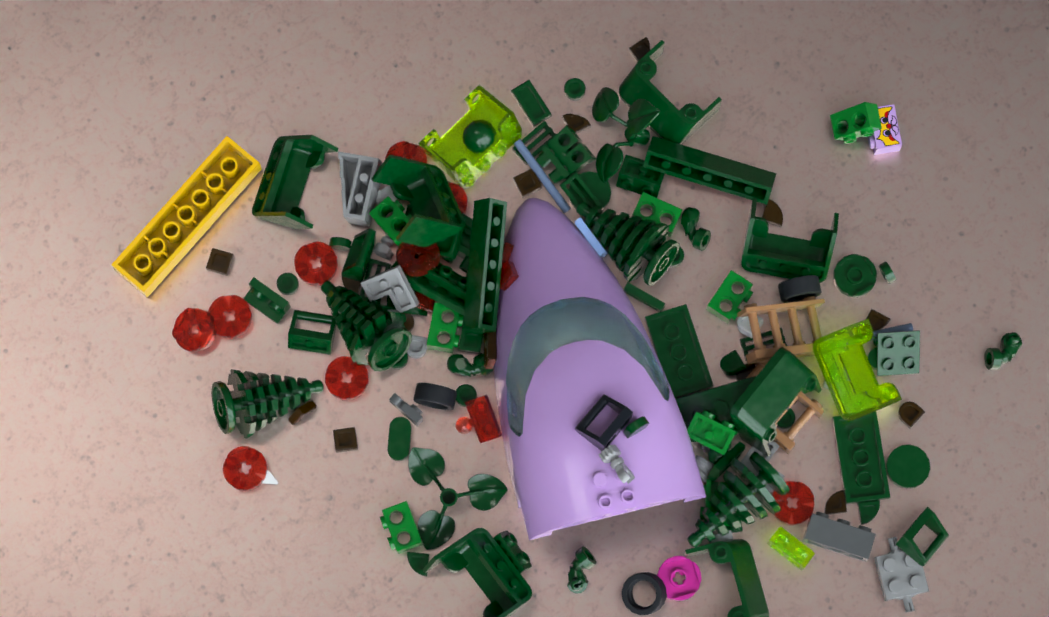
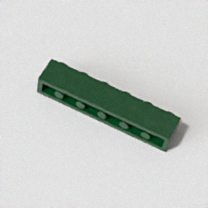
[643,136,777,205]
[463,198,507,333]

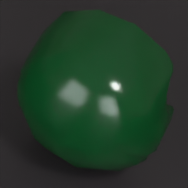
[463,120,496,154]

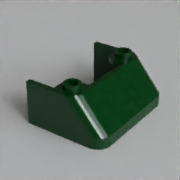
[619,40,722,145]
[252,135,339,229]
[371,154,466,247]
[741,198,839,283]
[730,347,822,457]
[422,528,532,617]
[683,539,769,617]

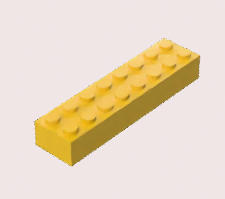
[111,136,262,298]

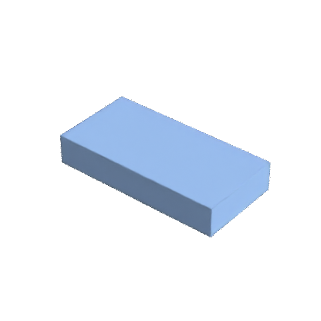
[574,217,608,258]

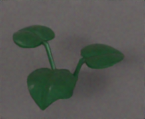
[592,87,661,183]
[408,447,508,550]

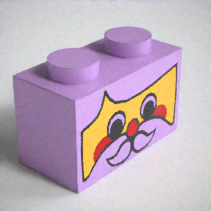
[864,104,902,155]

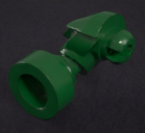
[681,207,711,251]
[984,332,1022,370]
[447,353,493,377]
[567,546,596,594]

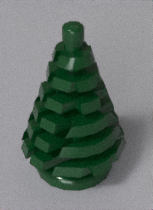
[576,202,680,286]
[321,281,412,372]
[211,369,324,439]
[687,451,790,547]

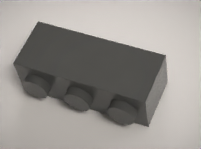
[802,512,876,562]

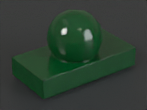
[707,441,745,482]

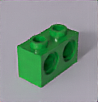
[830,102,882,144]
[632,192,682,238]
[369,196,413,249]
[706,270,754,324]
[427,303,464,353]
[380,501,423,554]

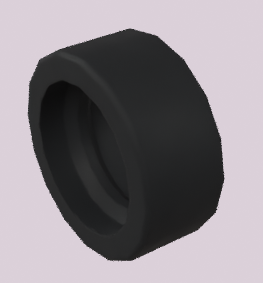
[778,275,822,303]
[413,383,457,410]
[622,572,667,615]

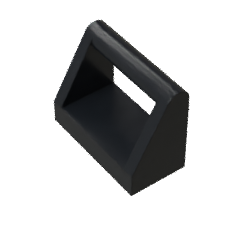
[575,394,633,451]

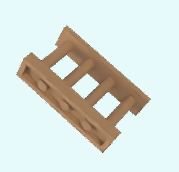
[737,296,835,364]
[747,362,824,454]

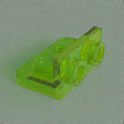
[767,527,815,571]

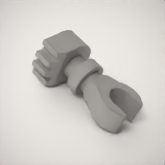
[373,228,401,260]
[599,445,635,484]

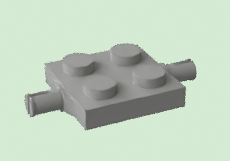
[874,537,929,613]

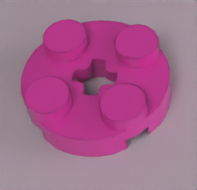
[657,556,701,601]

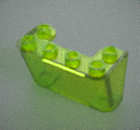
[418,85,522,189]

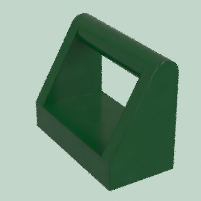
[341,229,376,282]
[288,310,336,355]
[896,507,949,566]

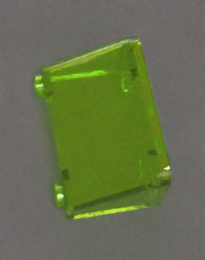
[813,319,902,421]

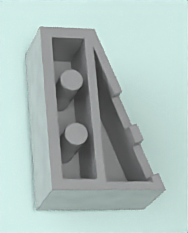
[338,152,383,227]

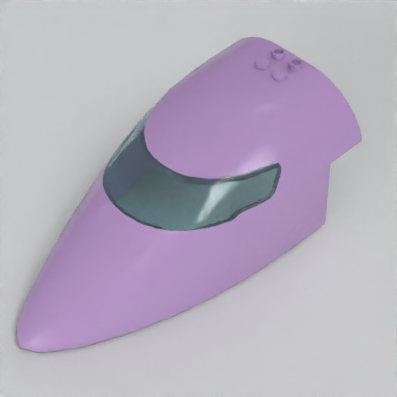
[494,198,706,540]

